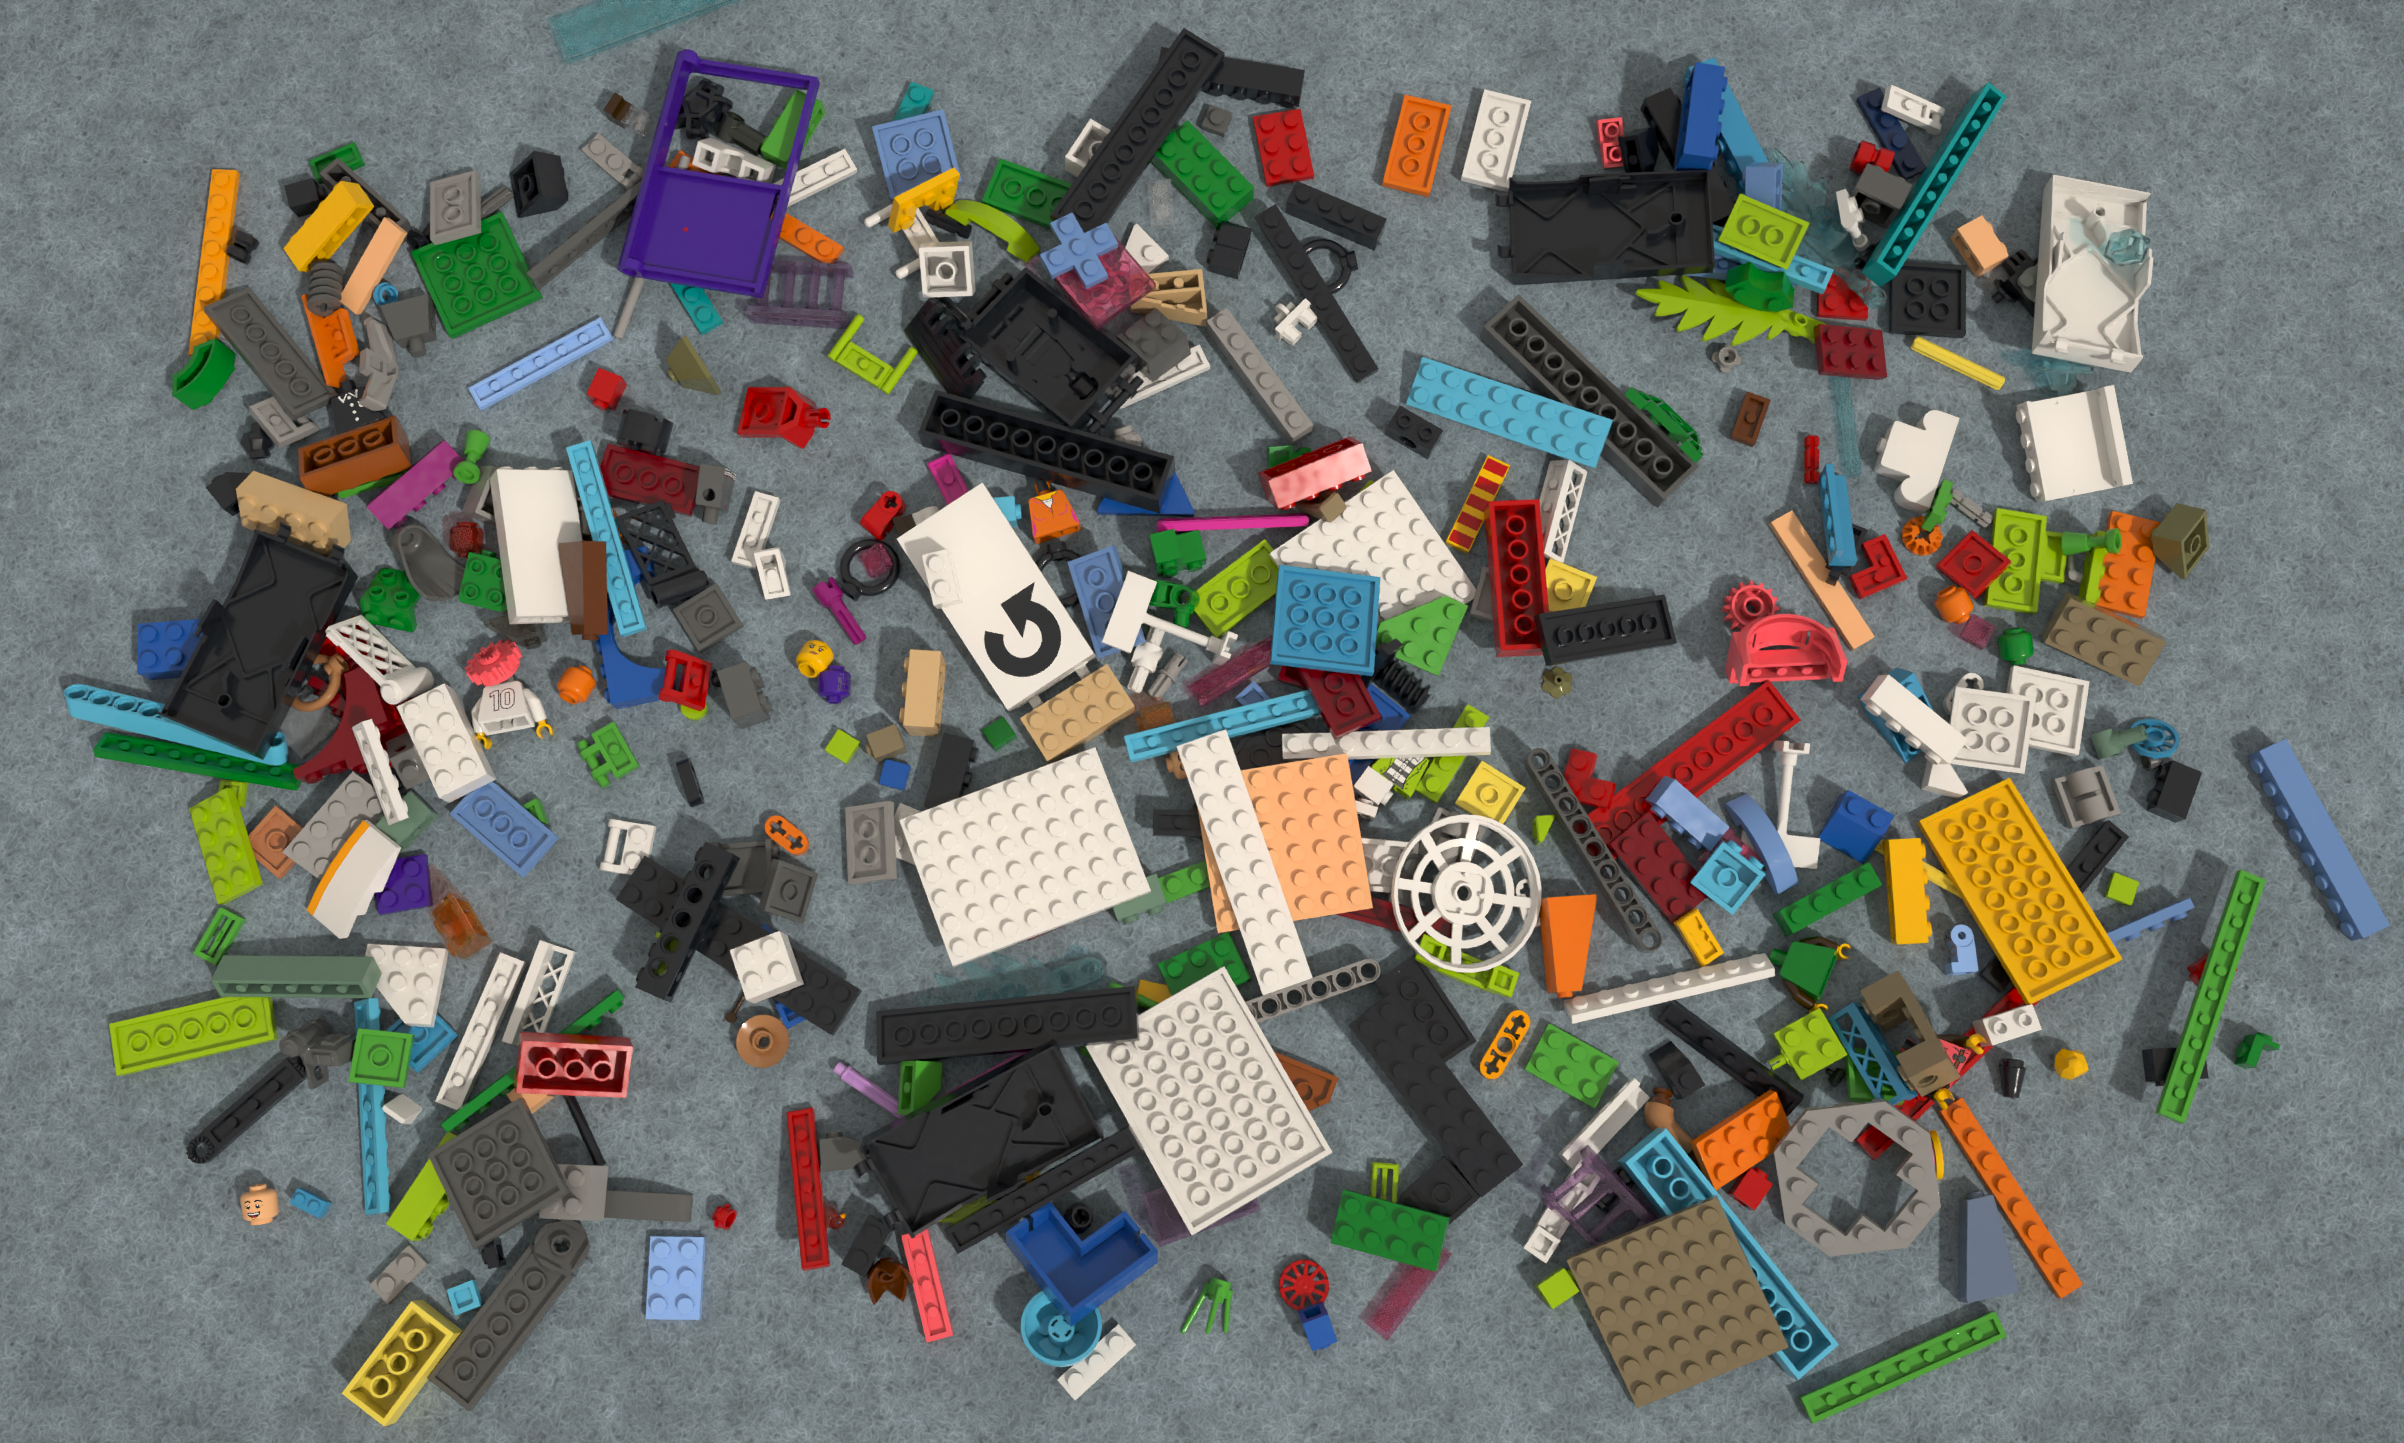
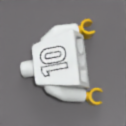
[471,676,554,749]

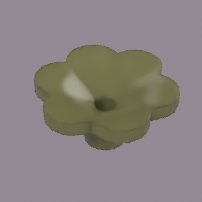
[1542,667,1573,699]

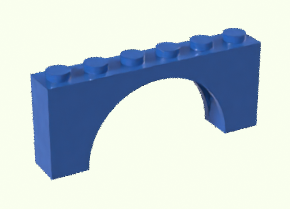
[596,546,676,709]

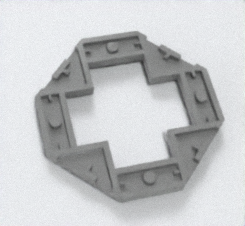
[1773,1098,1941,1257]

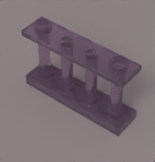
[746,259,855,329]
[1541,1145,1659,1247]

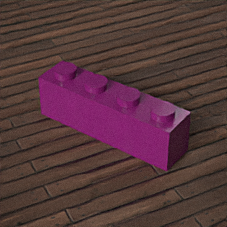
[366,439,465,530]

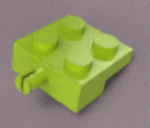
[1767,1008,1848,1080]

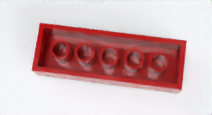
[1484,499,1549,657]

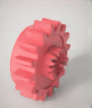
[1722,581,1780,632]
[464,639,522,686]

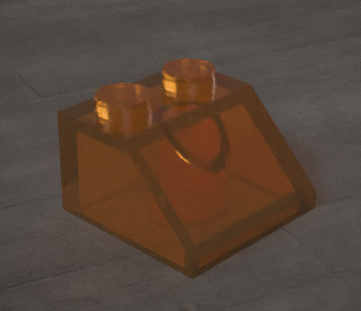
[432,893,492,959]

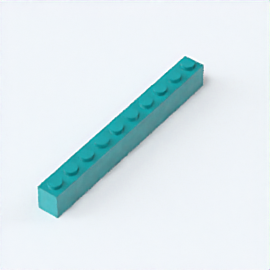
[1861,82,2007,287]

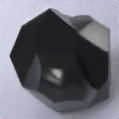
[240,422,275,459]

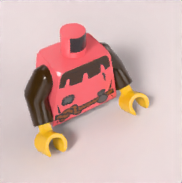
[1900,1034,1987,1110]

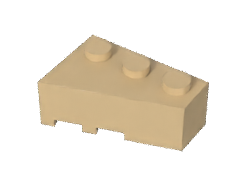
[1128,269,1207,327]

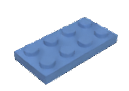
[1067,546,1146,659]
[450,781,559,878]

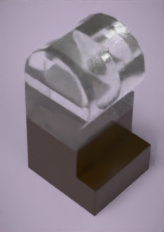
[603,93,656,138]

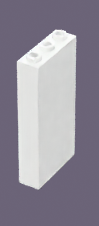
[490,466,582,624]

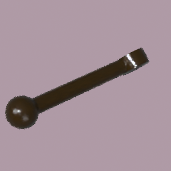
[726,992,745,1023]

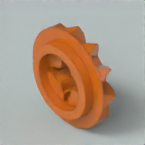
[1901,516,1943,556]

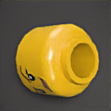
[796,640,834,678]

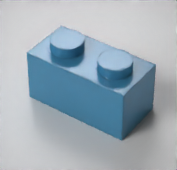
[289,1188,332,1218]

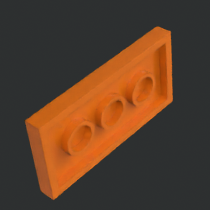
[1382,95,1452,197]
[2095,511,2161,619]
[1690,1090,1790,1190]

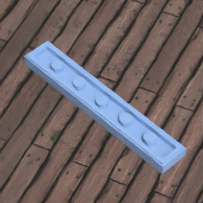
[468,317,614,411]

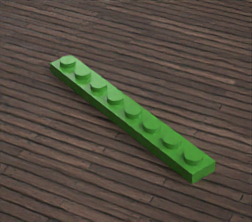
[1799,1311,2007,1424]

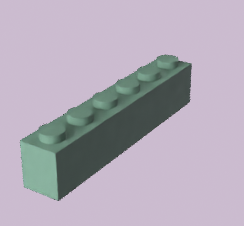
[211,955,382,998]

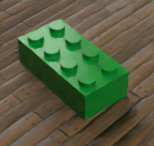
[1152,120,1254,228]
[1330,1189,1451,1272]

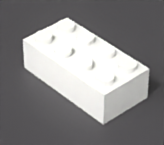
[397,683,496,803]

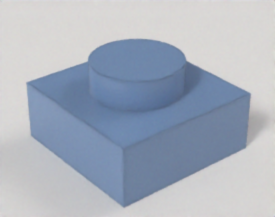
[1235,681,1271,706]

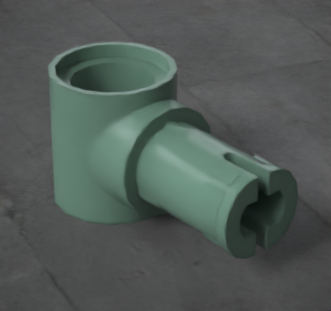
[2090,725,2148,760]

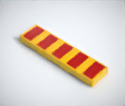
[1445,455,1510,554]

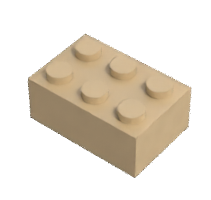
[899,649,946,737]

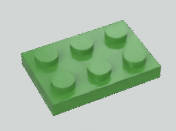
[1524,1023,1619,1109]

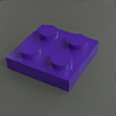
[376,854,433,915]

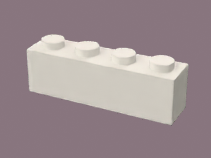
[1860,674,1968,765]

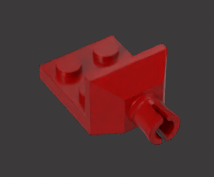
[737,387,831,449]

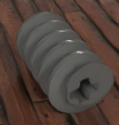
[307,261,344,317]

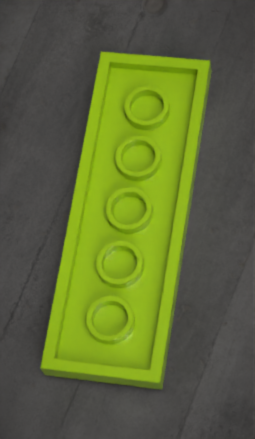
[109,997,279,1076]

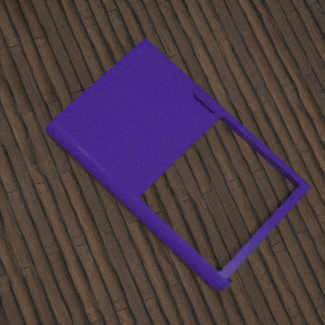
[617,49,820,298]

